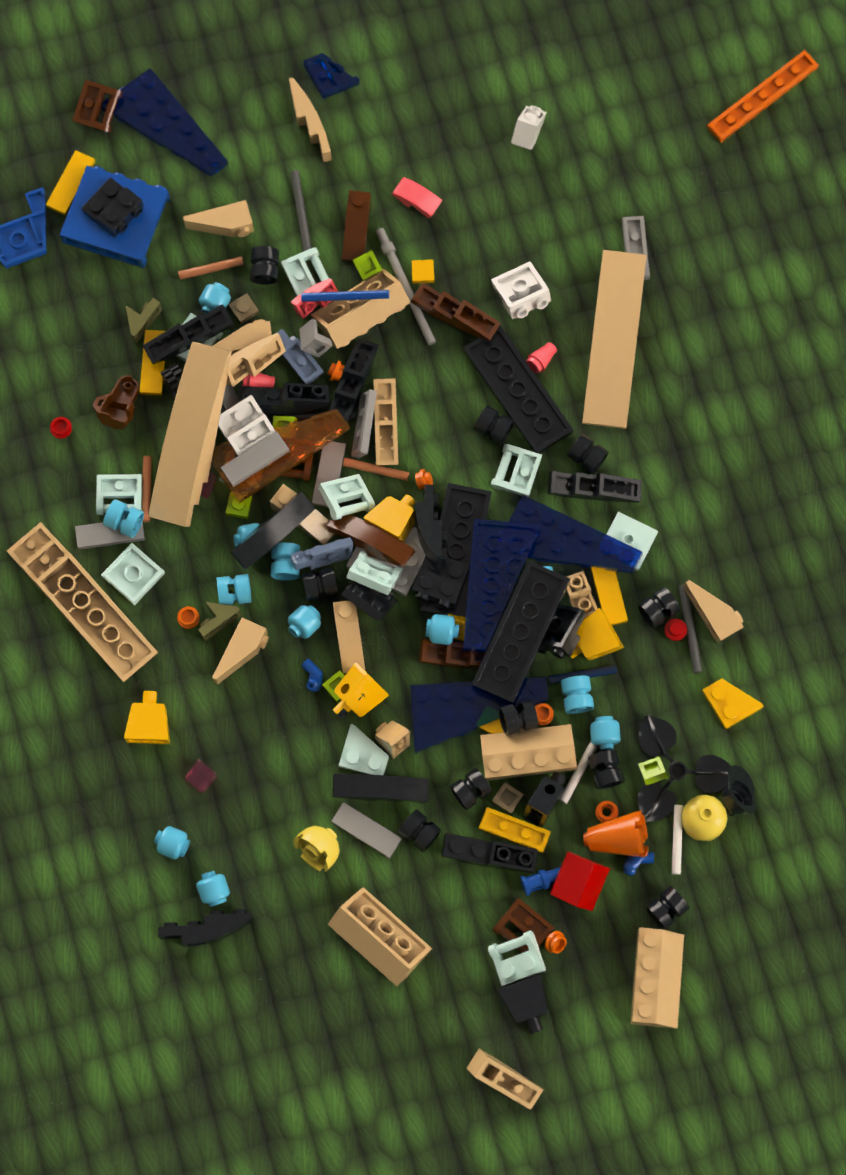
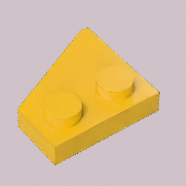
[702,679,764,730]

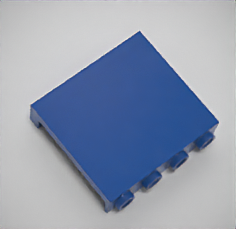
[60,166,170,268]

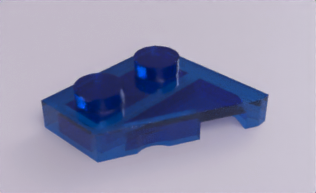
[303,53,360,99]

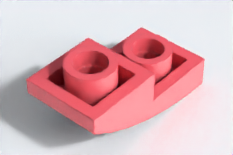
[392,177,442,219]
[291,278,338,319]

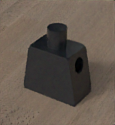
[522,772,566,828]
[498,974,548,1035]

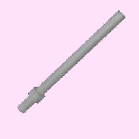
[376,228,436,346]

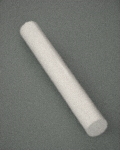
[559,741,598,804]
[671,805,683,875]

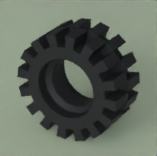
[160,364,183,399]

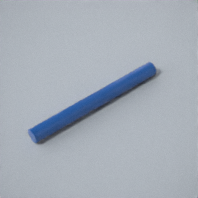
[301,290,390,302]

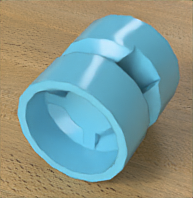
[103,499,144,538]
[271,542,301,580]
[217,574,252,605]
[561,675,594,714]

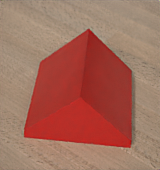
[550,851,610,911]

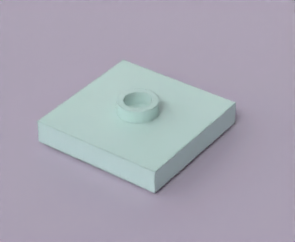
[598,512,658,571]
[101,543,165,606]

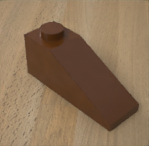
[342,190,371,262]

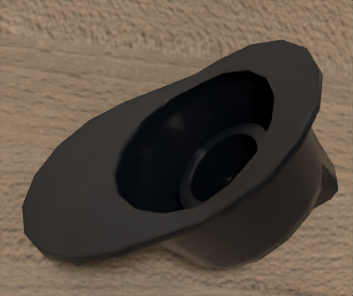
[721,765,756,816]

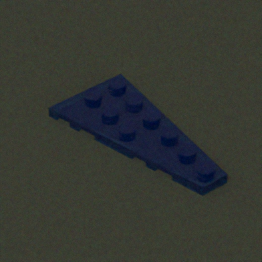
[101,68,229,177]
[492,495,643,574]
[463,519,541,652]
[411,677,548,754]

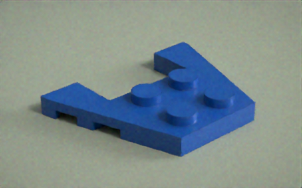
[0,187,47,269]

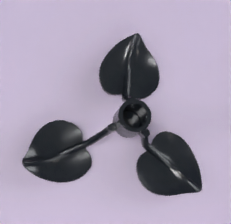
[637,715,731,822]

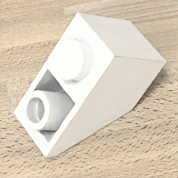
[511,106,547,150]

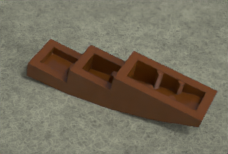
[410,282,501,341]
[326,514,415,567]
[419,639,489,670]

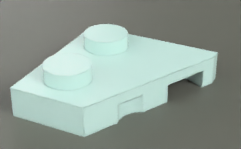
[339,724,389,775]

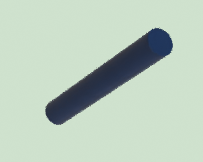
[548,665,617,685]

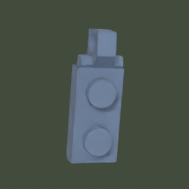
[277,329,324,384]
[291,537,353,570]

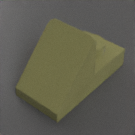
[126,298,162,344]
[198,602,241,642]

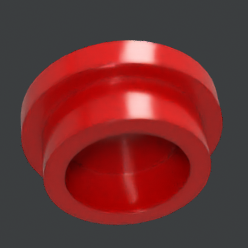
[50,417,72,439]
[664,618,687,641]

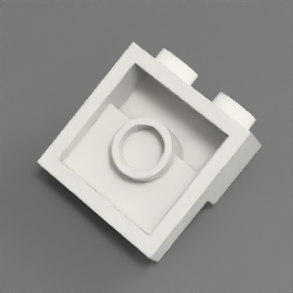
[491,262,551,319]

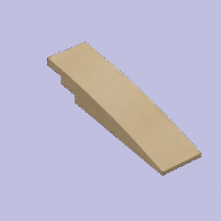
[582,250,647,429]
[148,342,232,527]
[7,522,158,682]

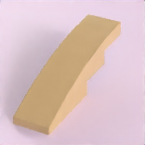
[289,78,332,162]
[226,333,286,387]
[373,378,398,466]

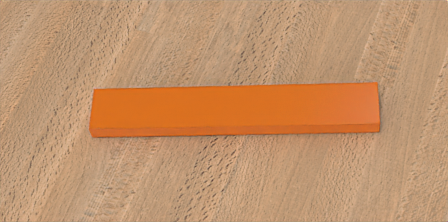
[707,50,819,143]

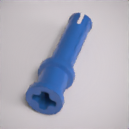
[520,867,561,896]

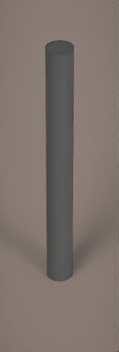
[291,170,312,252]
[678,585,702,674]

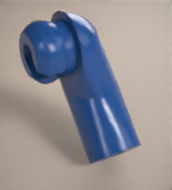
[301,659,323,692]
[623,852,654,876]

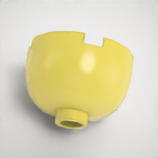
[681,795,727,841]
[293,826,340,872]

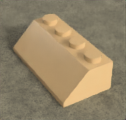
[311,269,411,349]
[480,724,577,781]
[328,887,432,986]
[630,927,684,1029]

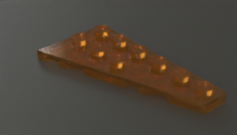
[211,409,350,503]

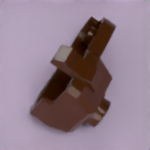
[92,375,140,430]

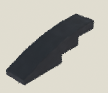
[142,304,235,365]
[326,338,379,426]
[548,471,642,503]
[230,492,316,570]
[332,774,429,803]

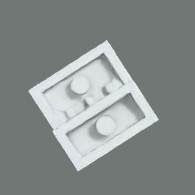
[218,395,276,456]

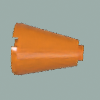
[583,811,648,857]

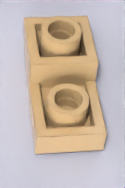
[566,571,598,620]

